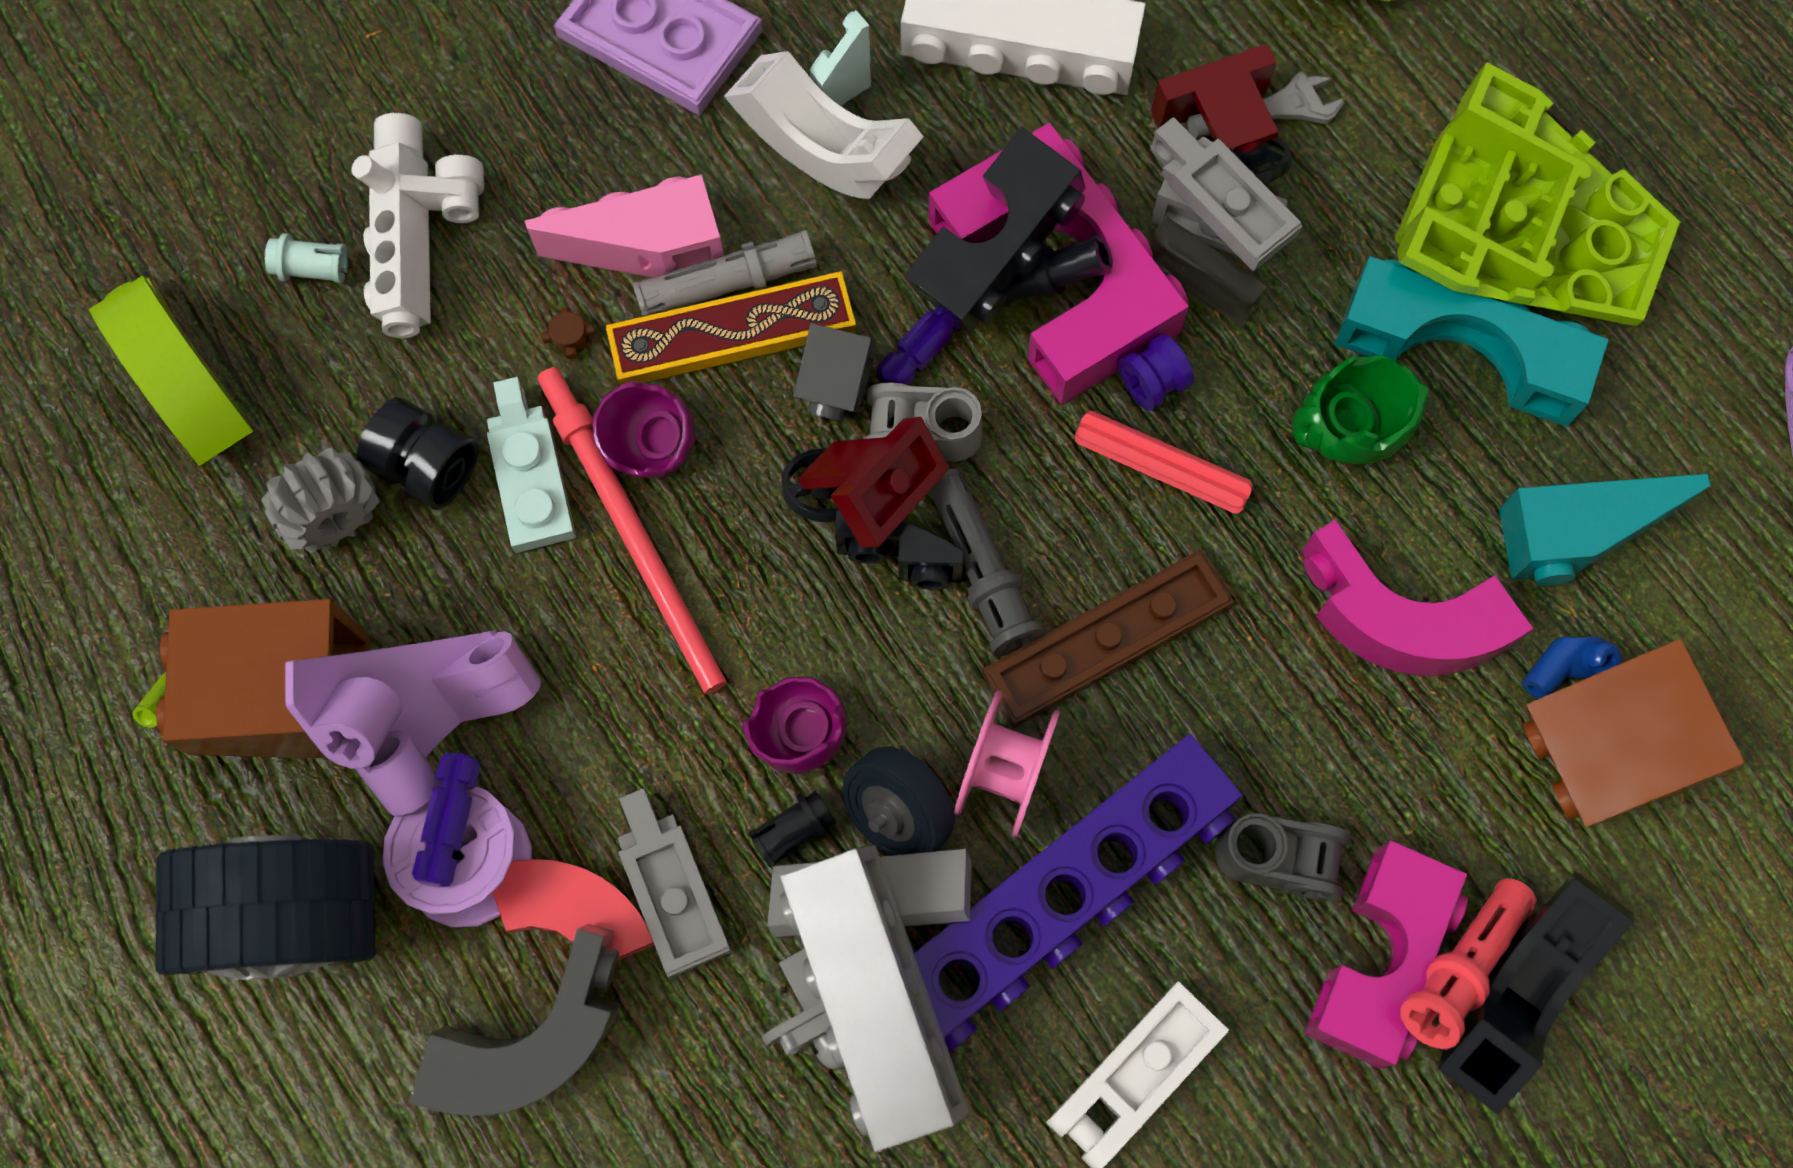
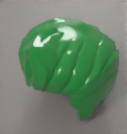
[1292,355,1429,465]

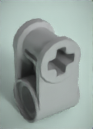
[864,383,983,462]

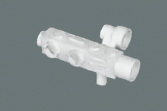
[351,113,484,338]

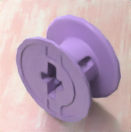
[382,785,532,928]

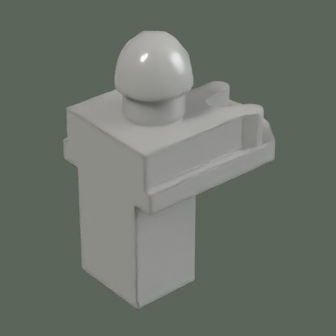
[761,948,843,1070]

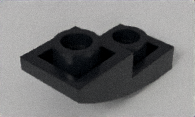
[835,511,963,590]

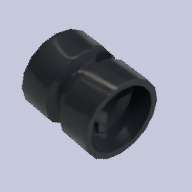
[357,397,479,510]

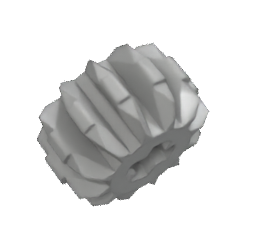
[261,447,379,553]

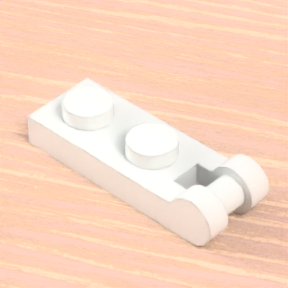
[1046,981,1229,1168]

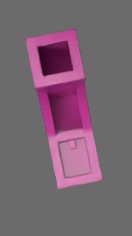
[1302,520,1533,676]

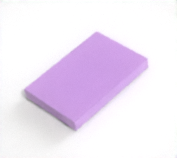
[554,0,763,116]

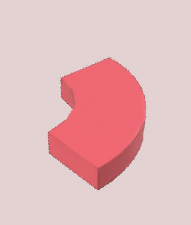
[493,859,655,960]

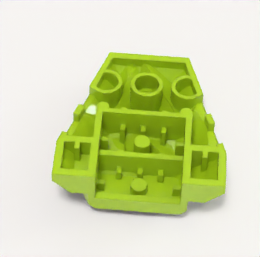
[1395,62,1680,326]

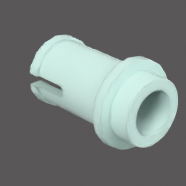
[265,233,348,283]

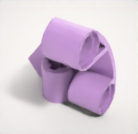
[285,631,542,816]

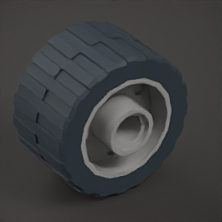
[155,835,376,981]

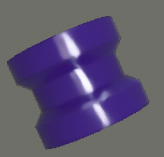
[1118,333,1194,411]

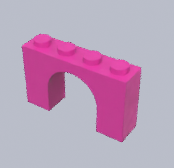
[928,122,1189,405]

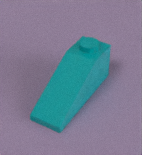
[1499,474,1711,586]

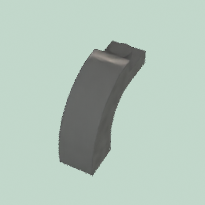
[409,924,621,1116]

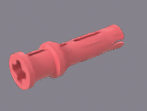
[1400,878,1537,1049]

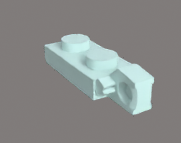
[487,377,576,553]

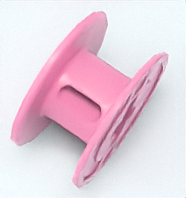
[954,689,1061,838]

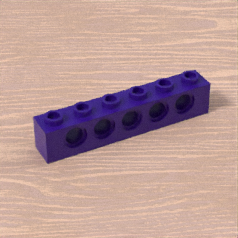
[914,734,1243,1053]

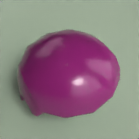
[593,381,695,479]
[742,677,847,775]

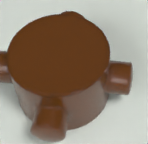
[541,307,595,359]

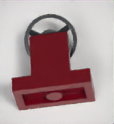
[1150,43,1292,184]
[782,417,950,547]

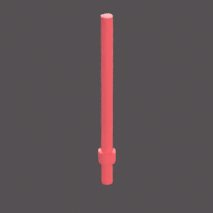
[537,367,727,695]

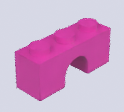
[1304,840,1468,1069]

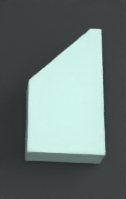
[810,10,871,106]

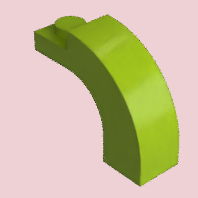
[89,275,253,466]

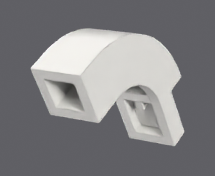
[724,51,924,199]

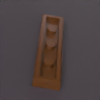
[981,549,1234,729]

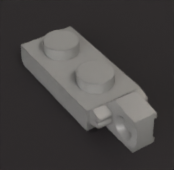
[1150,117,1302,272]
[617,788,732,979]

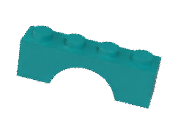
[1334,256,1609,427]

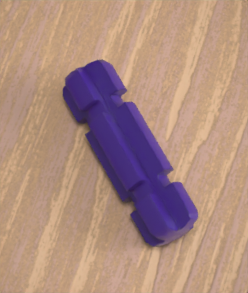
[876,306,961,385]
[412,753,480,887]

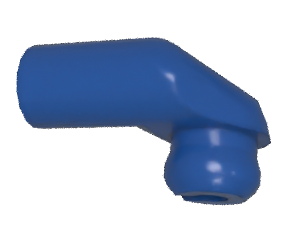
[1521,637,1622,699]

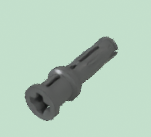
[928,468,1045,657]

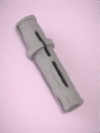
[632,230,817,317]

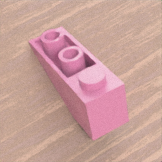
[525,174,724,278]

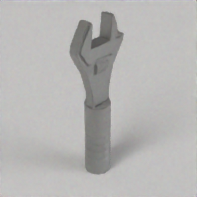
[1188,71,1344,139]

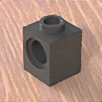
[793,323,878,421]

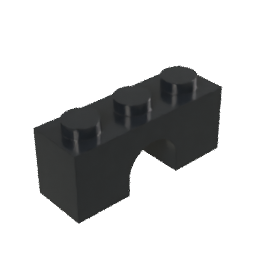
[904,126,1086,333]

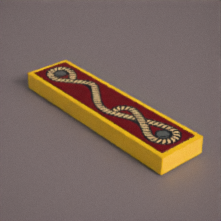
[606,271,857,385]

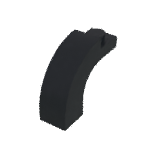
[1438,871,1634,1115]

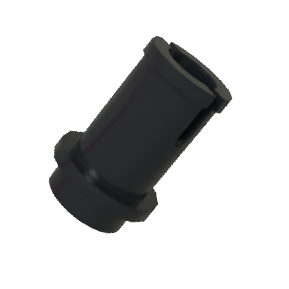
[748,790,837,868]

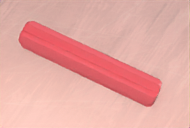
[1075,411,1253,514]

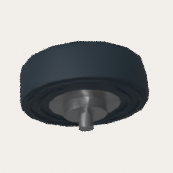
[842,746,955,856]

